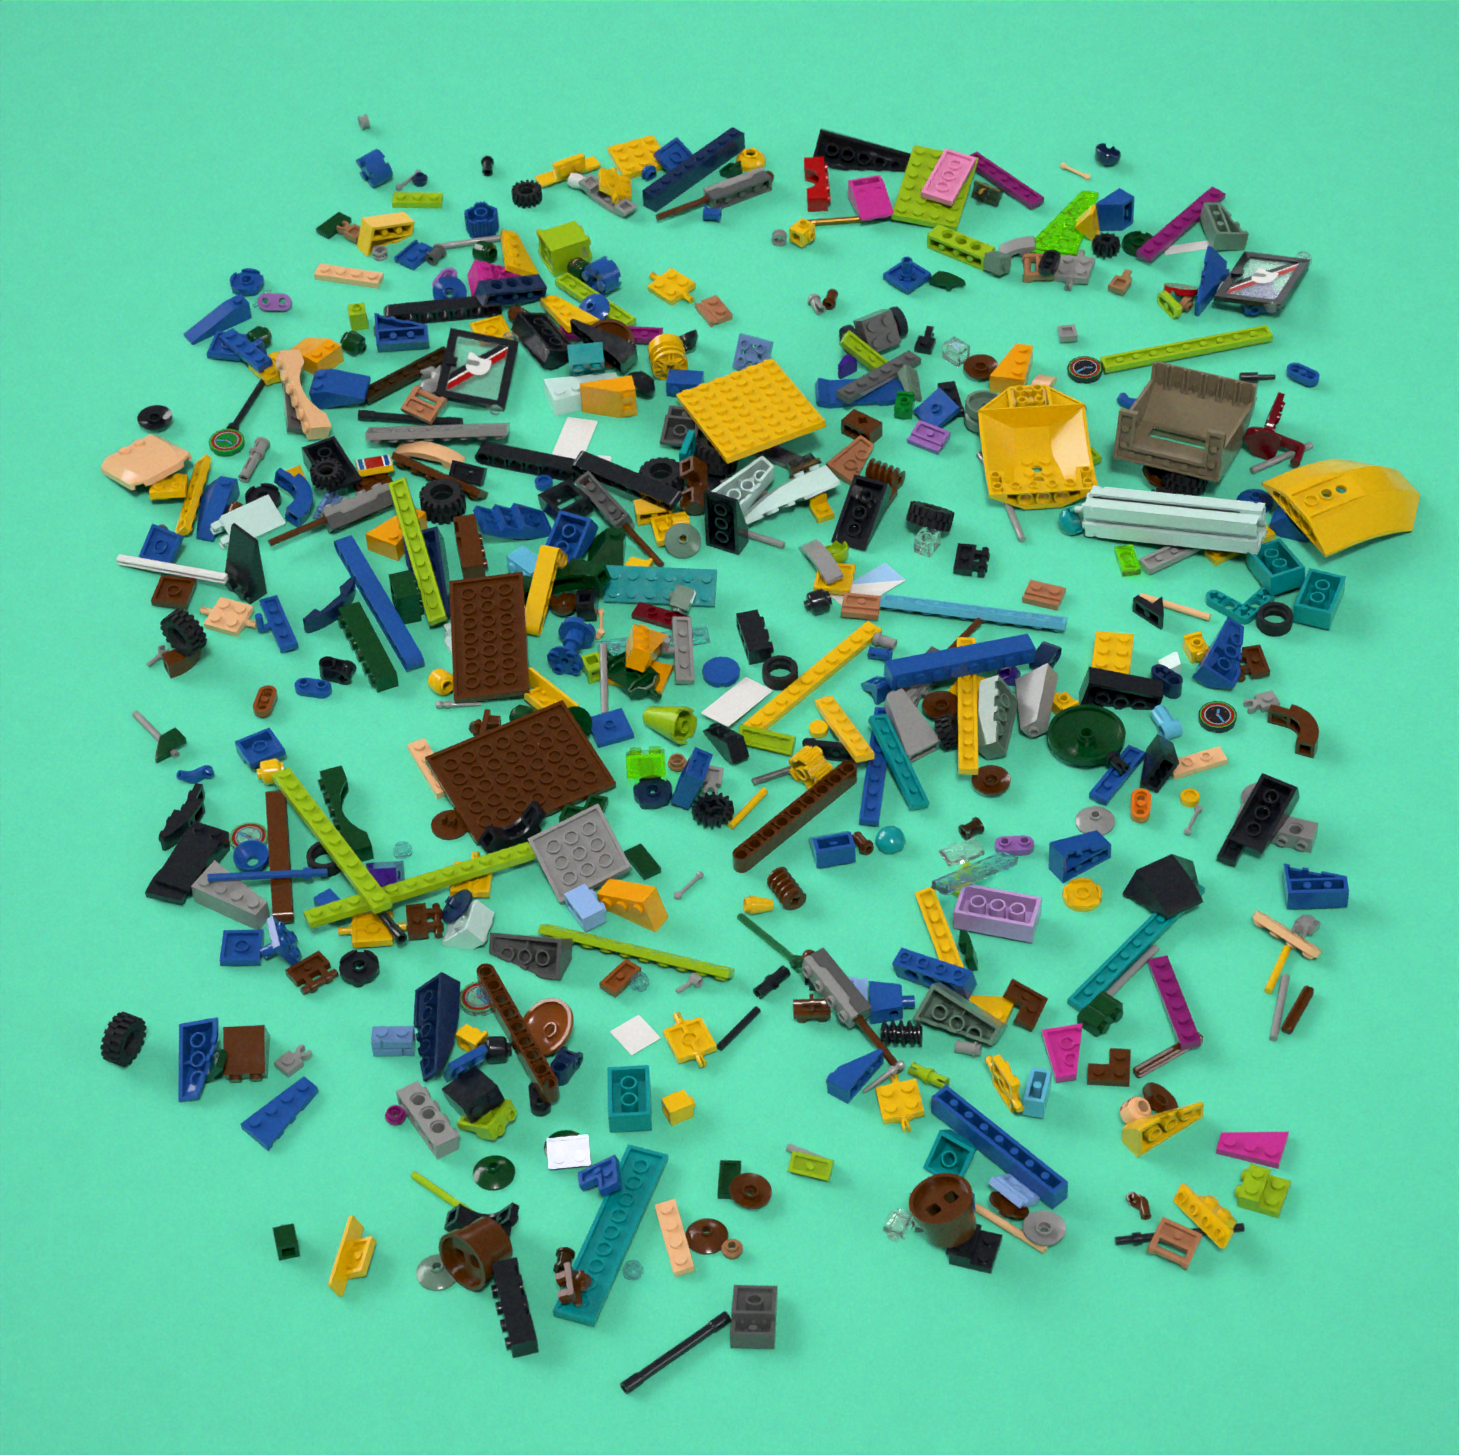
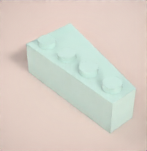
[543,372,618,416]
[712,455,774,515]

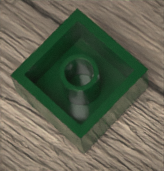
[388,570,424,624]

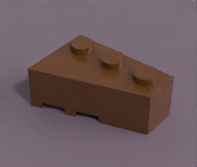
[453,514,488,579]

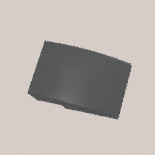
[660,406,702,446]
[730,1285,778,1349]

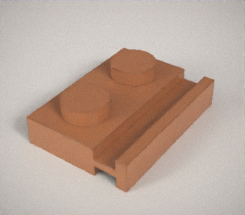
[694,295,733,327]
[1022,580,1066,611]
[841,592,881,620]

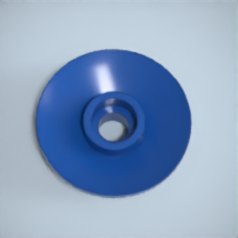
[433,276,467,300]
[579,294,610,320]
[1237,489,1273,513]

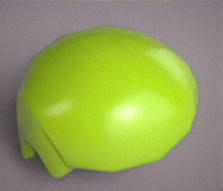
[825,541,849,563]

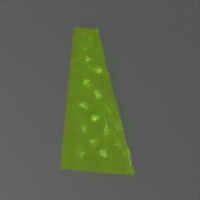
[1030,190,1099,258]

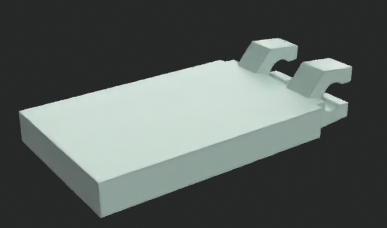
[210,495,286,550]

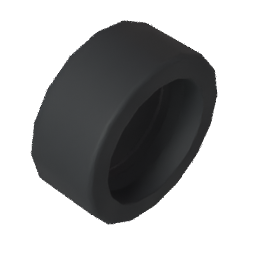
[1256,602,1293,637]
[762,655,798,690]
[306,842,341,878]

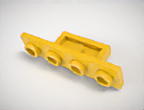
[535,153,601,187]
[524,667,579,710]
[1173,1183,1237,1249]
[328,1216,376,1297]

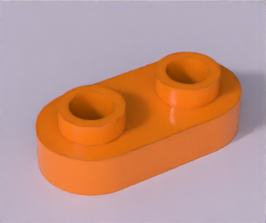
[1130,788,1151,823]

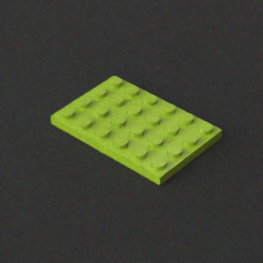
[891,145,979,231]

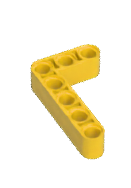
[525,544,568,636]

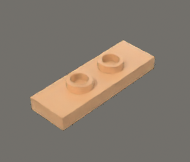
[1171,746,1228,780]

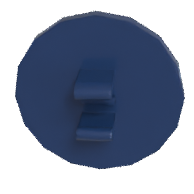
[442,889,472,923]

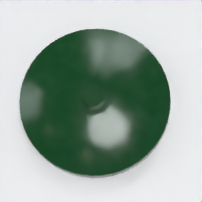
[1048,705,1126,766]

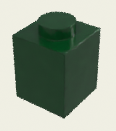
[273,1223,300,1261]

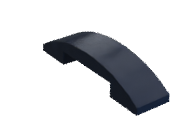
[303,577,356,634]

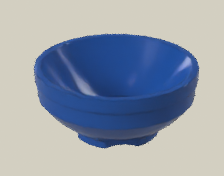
[233,840,269,872]

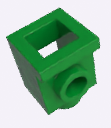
[894,391,915,419]

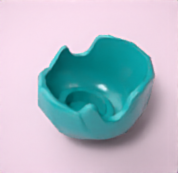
[1059,507,1083,535]
[875,826,906,854]

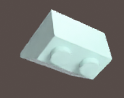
[442,899,494,950]

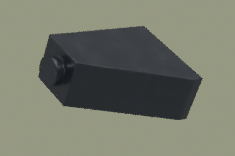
[1141,734,1179,793]

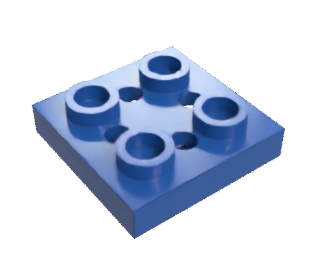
[883,257,931,294]
[260,916,301,966]

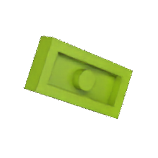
[788,1150,835,1181]

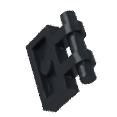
[953,543,990,577]

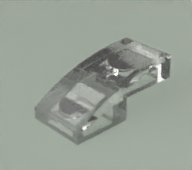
[939,836,985,866]

